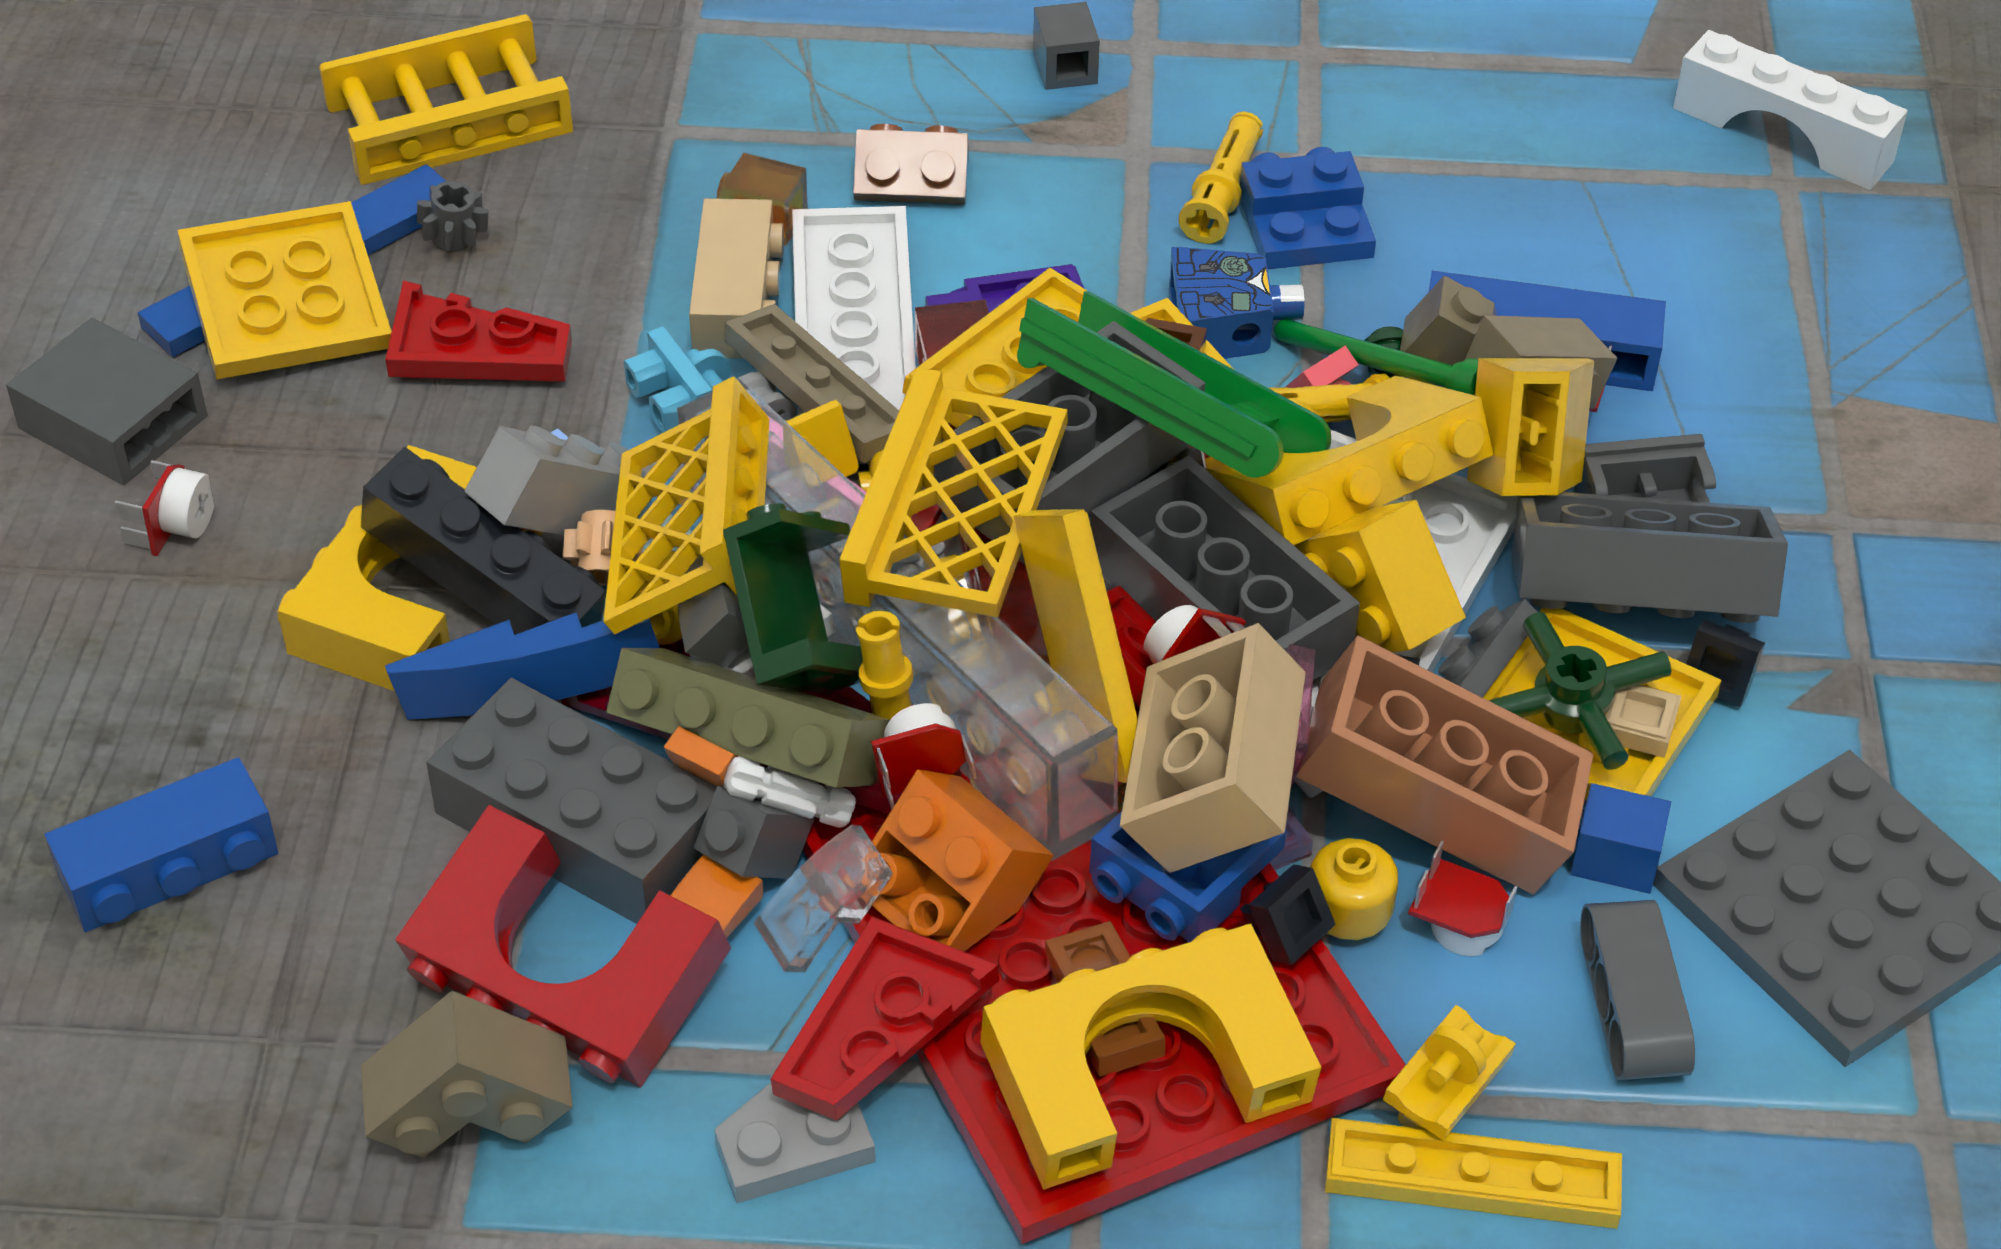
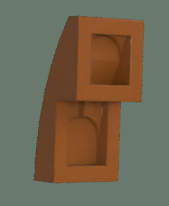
[1045,921,1165,1077]

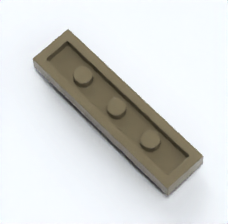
[725,304,899,463]

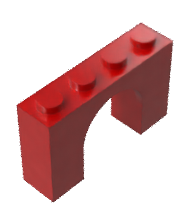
[395,805,731,1088]

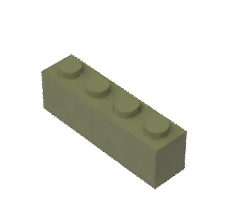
[606,648,890,788]

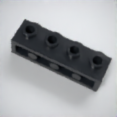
[361,447,607,635]

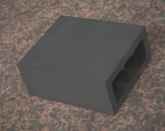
[6,317,208,486]

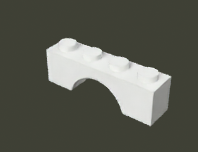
[1673,30,1908,190]

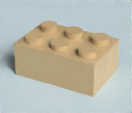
[1120,623,1306,873]

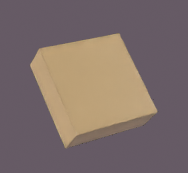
[1606,685,1682,758]

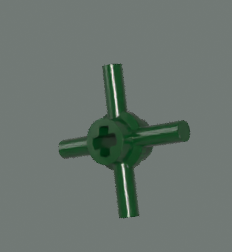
[1488,612,1672,770]

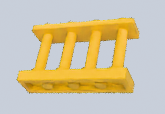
[319,14,573,185]

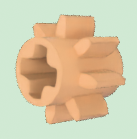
[562,510,643,586]

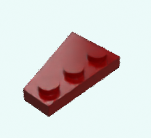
[385,280,572,382]
[770,917,999,1121]

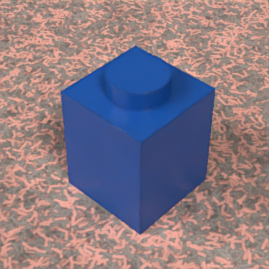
[1570,783,1672,894]

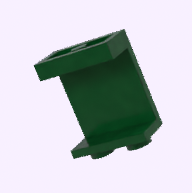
[723,503,863,694]

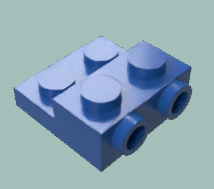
[1240,147,1376,270]
[1089,811,1287,942]

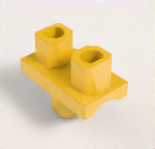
[1383,1005,1516,1140]

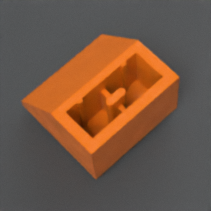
[846,770,1054,952]

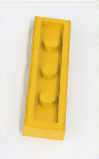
[1325,1118,1622,1229]

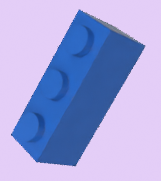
[44,757,279,933]

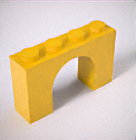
[1205,376,1494,545]
[277,445,543,691]
[980,924,1321,1190]

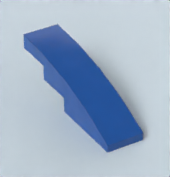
[385,613,660,720]

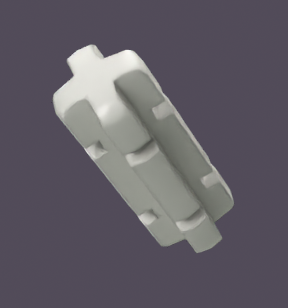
[724,756,856,828]

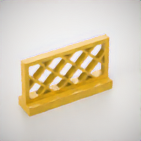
[839,367,1068,617]
[603,376,770,634]

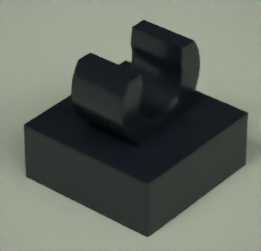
[1686,620,1765,707]
[1240,864,1336,965]

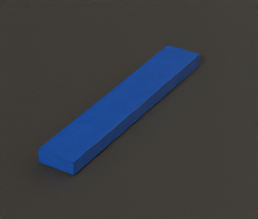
[137,164,446,357]

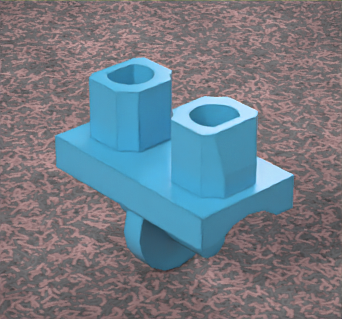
[624,326,731,437]

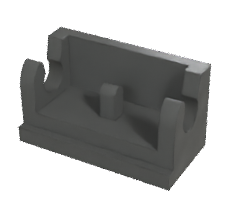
[1574,434,1716,503]

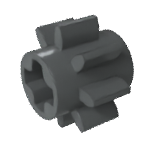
[417,181,489,251]

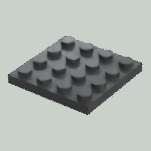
[1653,749,2001,1067]

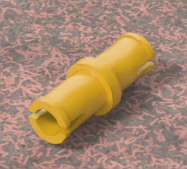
[856,611,913,720]

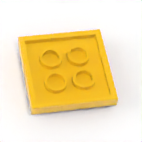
[177,201,392,380]
[1483,608,1721,801]

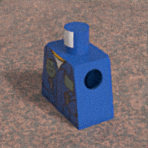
[1169,247,1304,359]

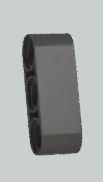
[1580,900,1695,1080]

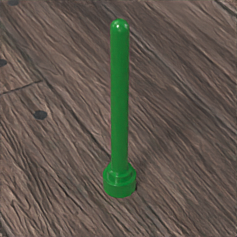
[1274,319,1478,395]

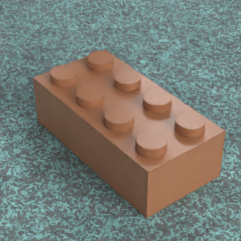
[1295,635,1594,895]

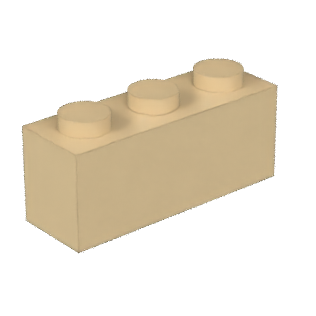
[689,198,784,359]

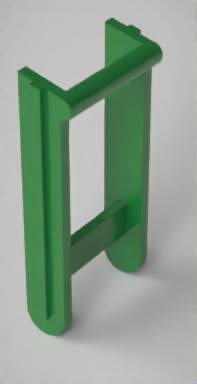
[1017,291,1331,478]

